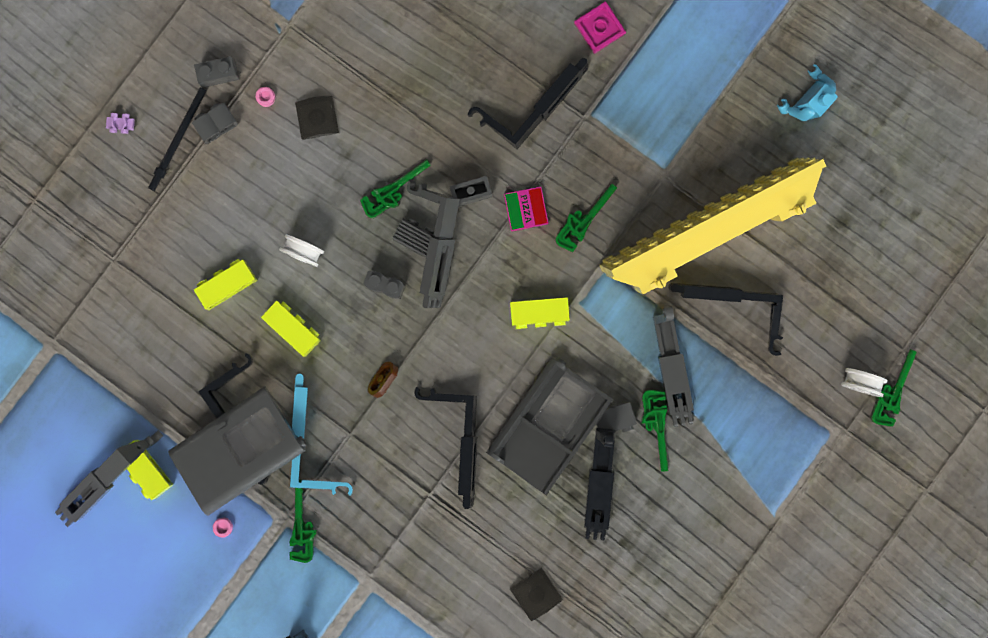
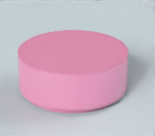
[255,87,275,107]
[213,518,233,538]

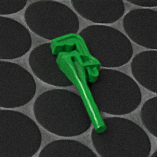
[360,159,431,219]
[556,184,617,253]
[871,349,917,427]
[641,390,669,472]
[289,480,317,563]

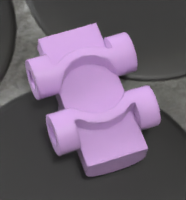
[106,113,135,134]

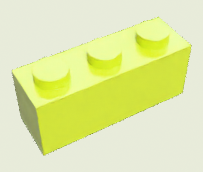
[194,259,258,310]
[510,297,570,329]
[261,301,321,357]
[127,440,174,500]

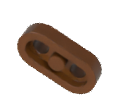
[368,361,398,398]

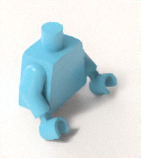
[777,64,838,121]

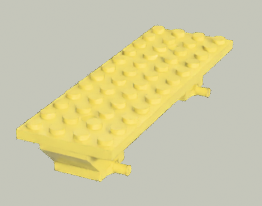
[599,157,826,294]

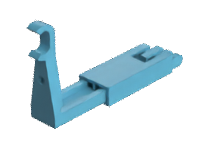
[290,374,353,496]

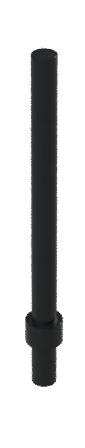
[148,87,206,192]

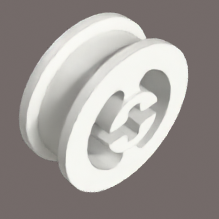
[279,234,325,267]
[841,368,888,397]

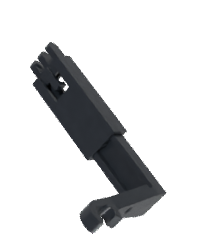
[468,58,589,150]
[668,283,783,356]
[198,353,268,485]
[414,387,478,509]
[584,428,616,541]

